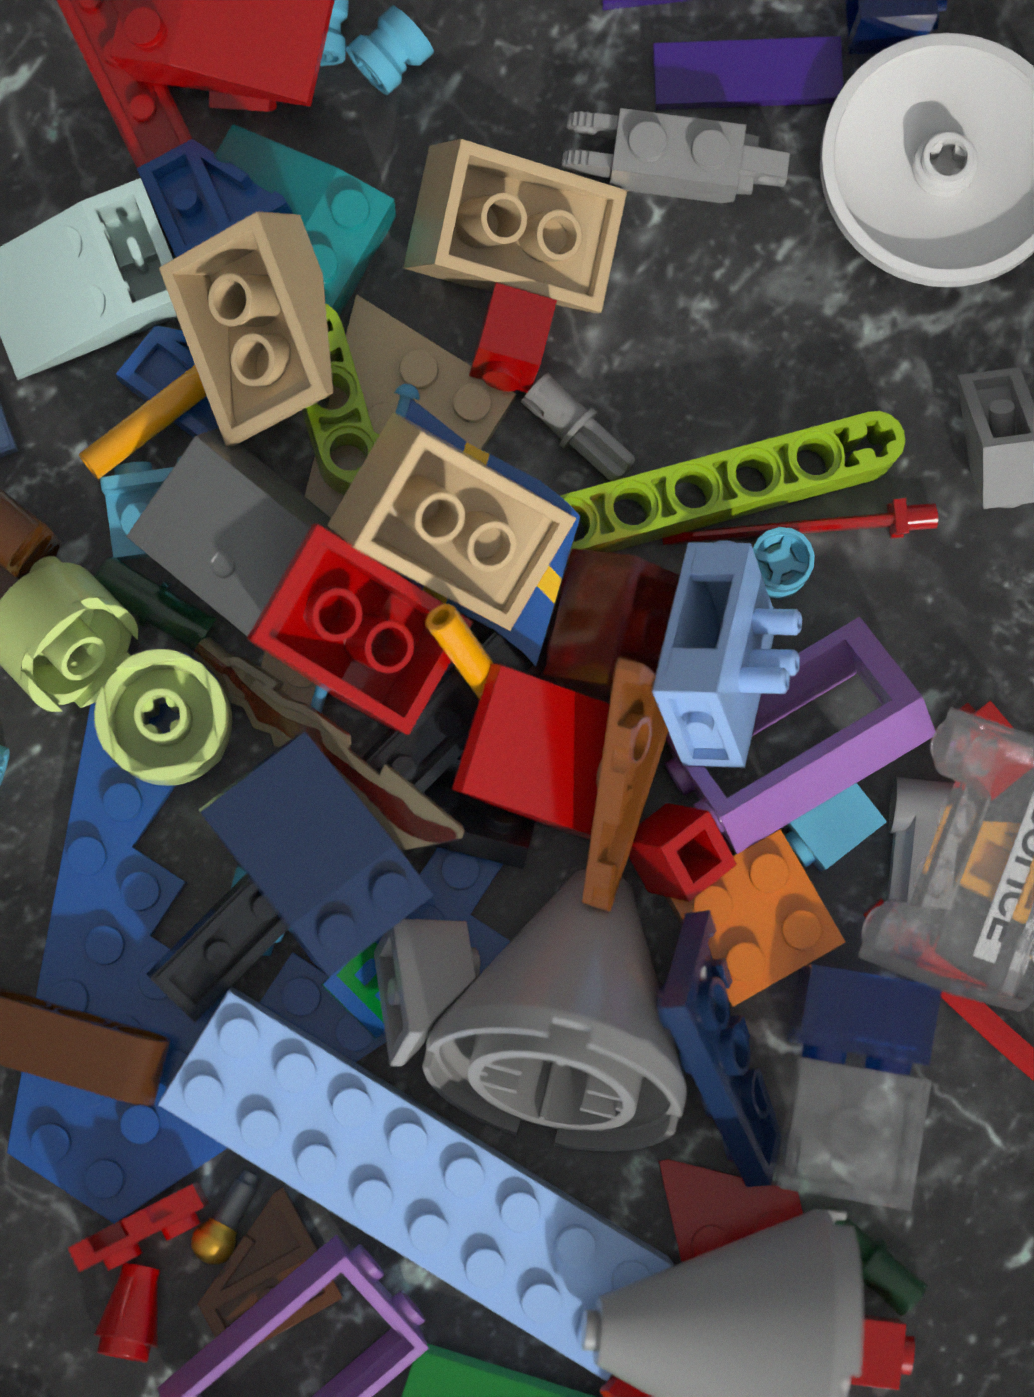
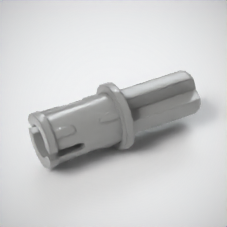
[521,373,635,481]

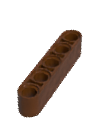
[0,987,171,1105]

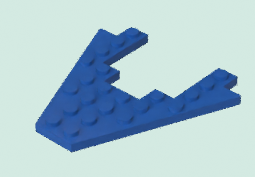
[7,652,510,1224]

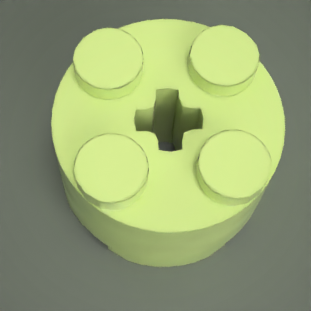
[0,556,138,712]
[94,649,232,786]

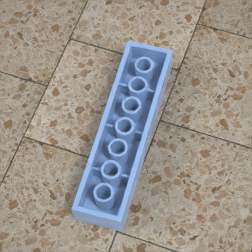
[158,986,675,1381]

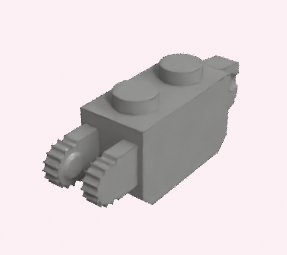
[561,108,790,203]

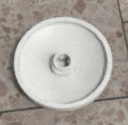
[820,33,1034,287]

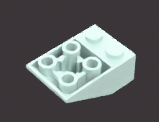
[0,178,177,380]

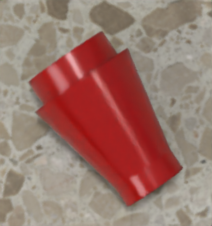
[94,1263,160,1363]

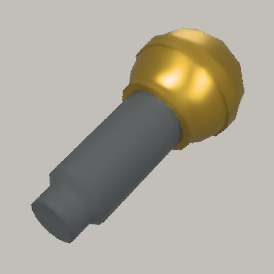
[191,1169,260,1265]

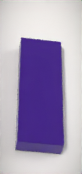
[653,36,843,110]

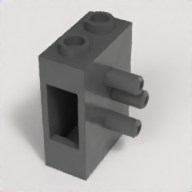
[126,428,348,636]

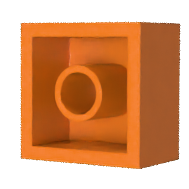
[665,829,845,1007]

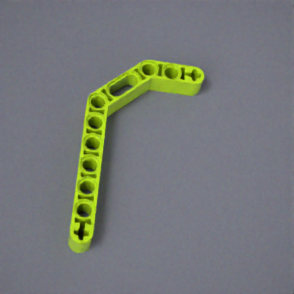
[302,304,905,564]

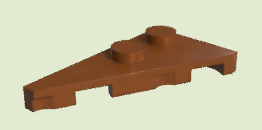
[582,658,668,912]

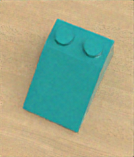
[215,124,396,316]

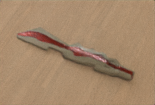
[194,637,464,850]

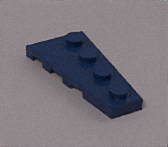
[657,910,782,1187]

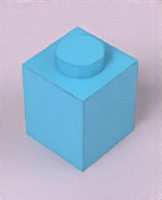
[784,783,887,872]

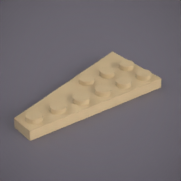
[261,294,516,705]

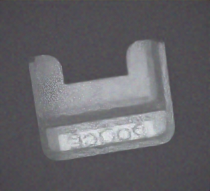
[858,707,1034,1012]

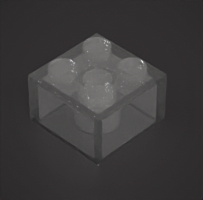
[775,1057,932,1211]

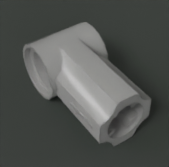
[887,776,961,907]

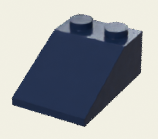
[198,730,434,977]

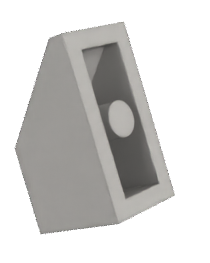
[958,367,1034,509]
[374,919,480,1066]

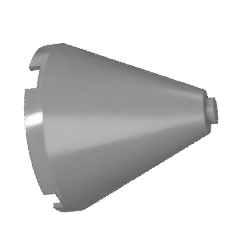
[422,868,687,1151]
[581,1209,863,1397]

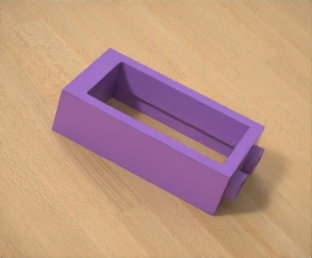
[664,617,936,854]
[157,1234,429,1397]

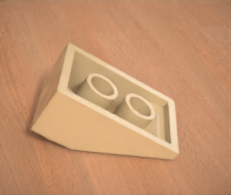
[403,139,627,313]
[159,212,333,446]
[327,412,576,631]

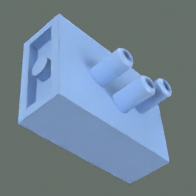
[652,540,802,768]

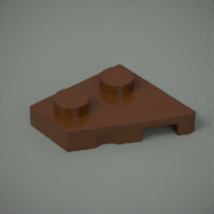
[198,1186,344,1349]

